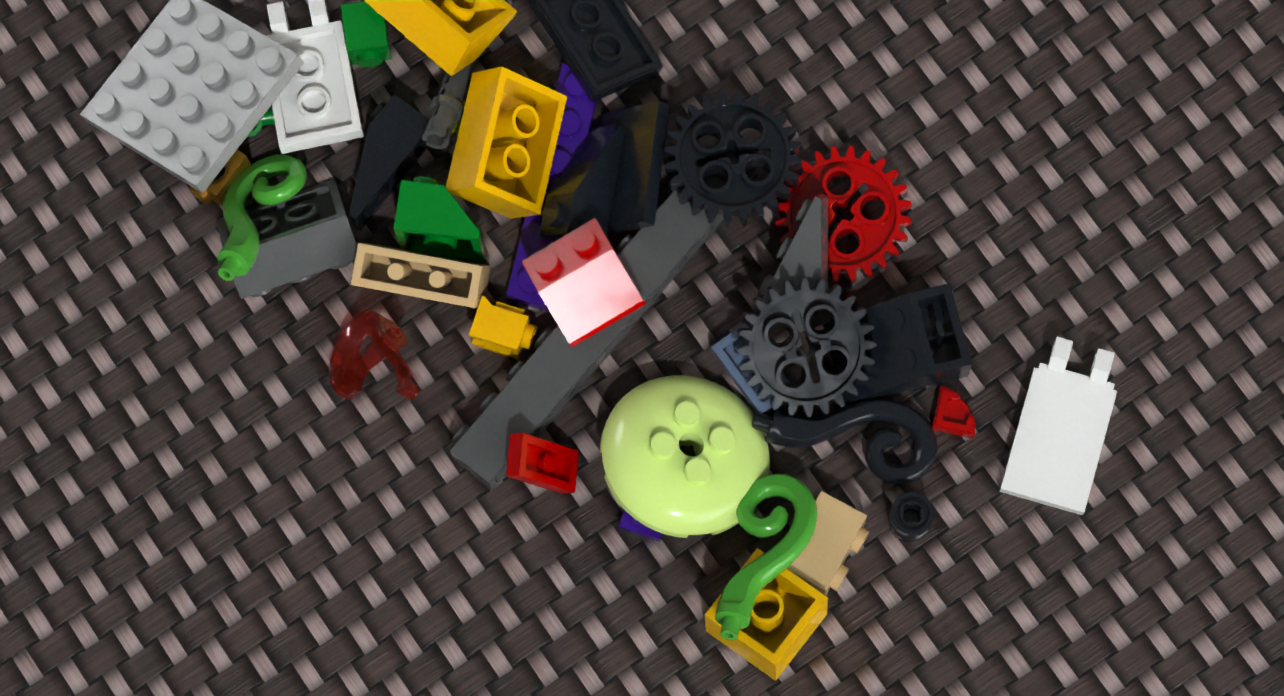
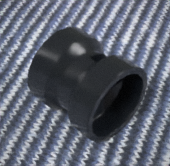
[888,492,934,542]

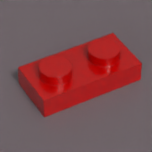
[506,433,579,494]

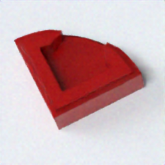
[932,386,975,439]

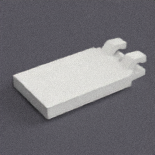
[267,0,364,154]
[999,337,1117,515]

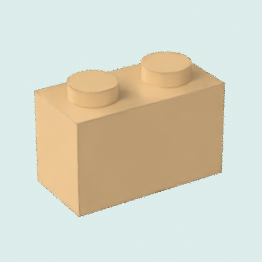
[787,491,870,596]

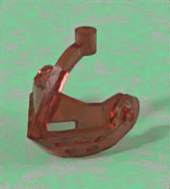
[329,310,420,401]

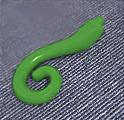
[217,155,307,281]
[715,474,817,640]

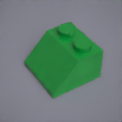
[394,177,486,263]

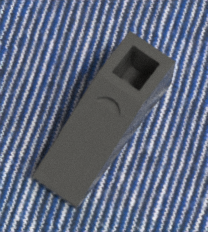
[757,193,828,333]

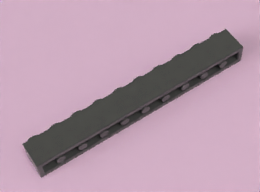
[450,140,762,491]

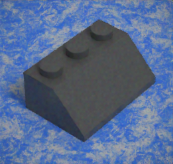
[216,179,358,299]

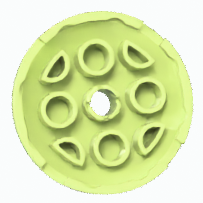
[600,375,770,538]

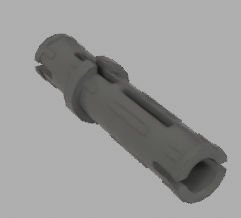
[422,59,477,149]

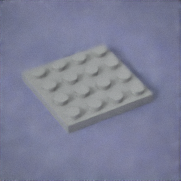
[80,0,304,193]

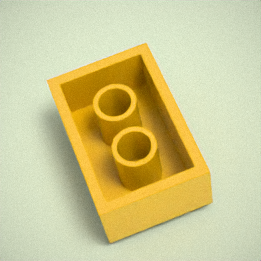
[445,67,567,219]

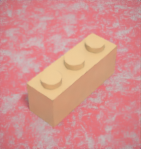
[351,243,491,308]

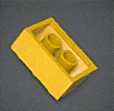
[364,0,517,76]

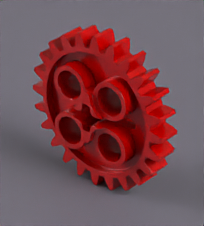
[776,146,912,283]

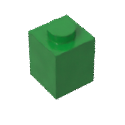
[341,1,392,68]

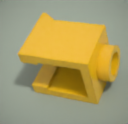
[469,296,537,360]

